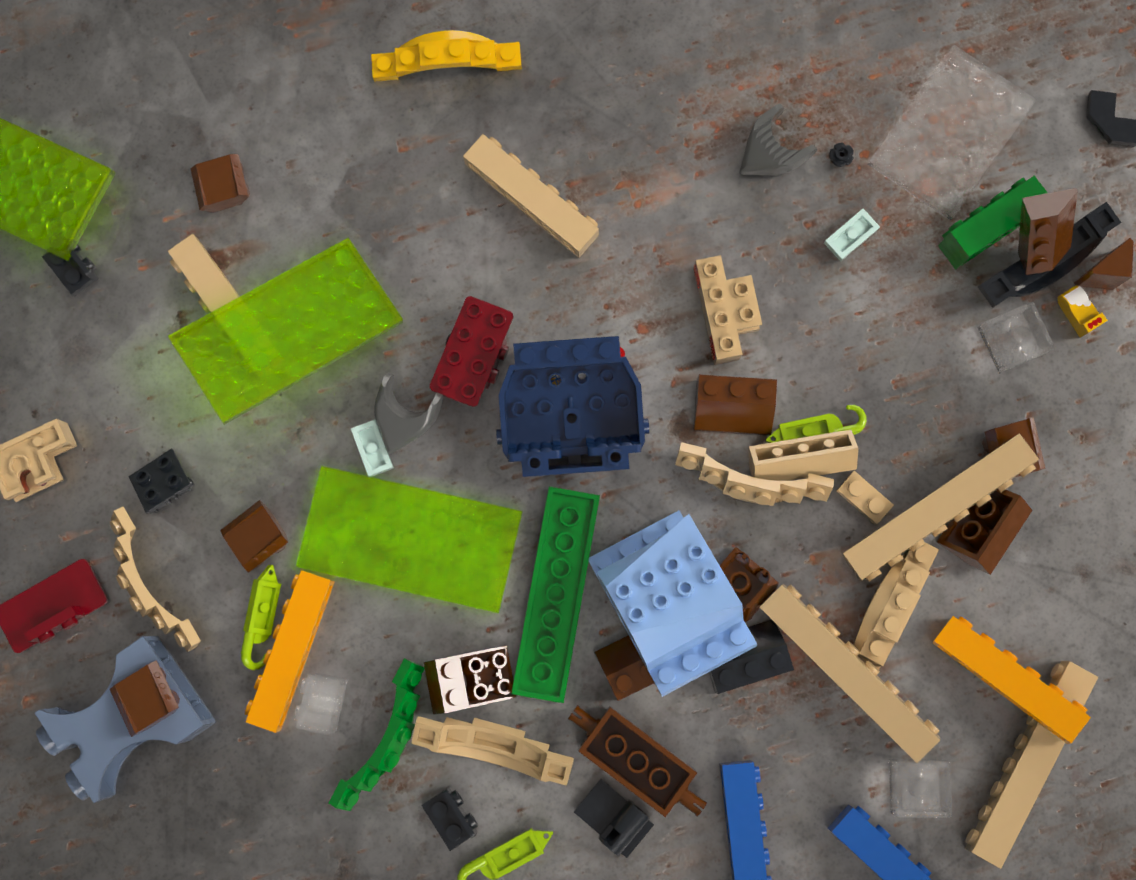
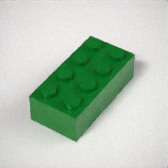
[938,175,1048,270]

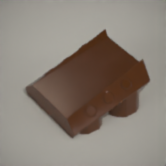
[190,154,250,212]
[982,417,1046,478]
[220,500,288,573]
[720,547,779,622]
[109,660,180,737]

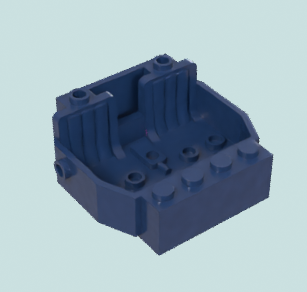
[496,336,649,477]

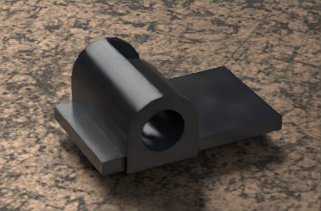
[574,779,654,858]

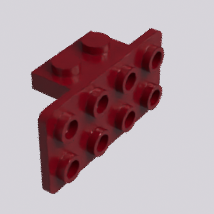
[430,296,514,407]
[0,559,108,653]

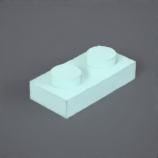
[824,209,880,262]
[351,419,394,477]

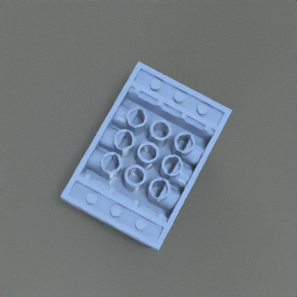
[589,510,757,697]

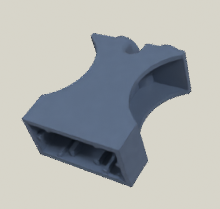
[35,636,216,803]

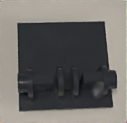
[128,448,195,514]

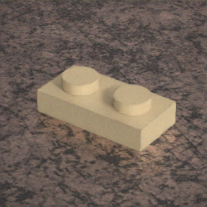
[836,471,894,525]

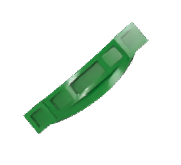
[329,658,424,811]

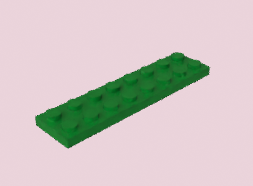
[512,486,600,703]

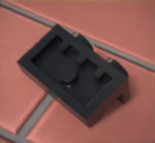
[42,235,98,297]
[421,787,478,851]

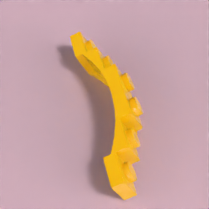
[371,30,522,82]

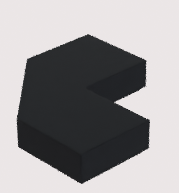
[1087,90,1136,147]

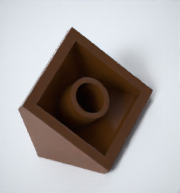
[1074,238,1134,290]

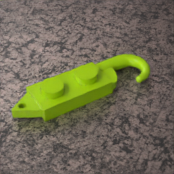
[765,405,867,443]
[241,565,281,670]
[457,828,553,880]

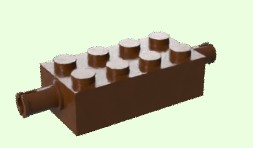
[568,705,707,817]

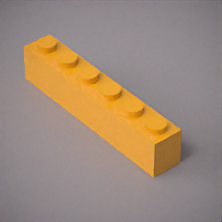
[245,570,335,733]
[933,616,1091,744]

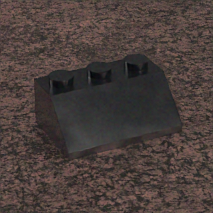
[709,620,794,694]

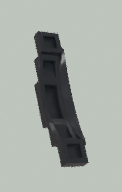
[978,202,1122,308]

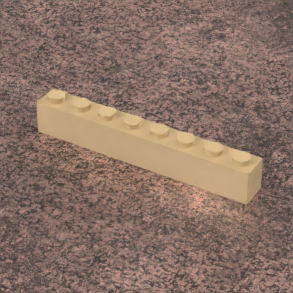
[843,433,1039,582]
[760,584,940,763]
[965,661,1098,869]

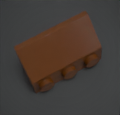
[1018,188,1078,275]
[694,374,777,435]
[937,489,1033,575]
[594,635,654,701]

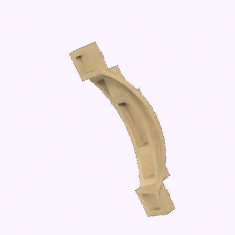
[675,442,834,506]
[110,507,201,652]
[854,542,939,670]
[411,716,574,786]

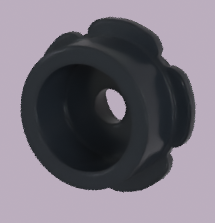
[829,143,854,167]

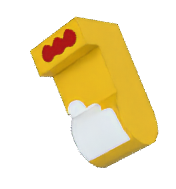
[1057,285,1108,338]

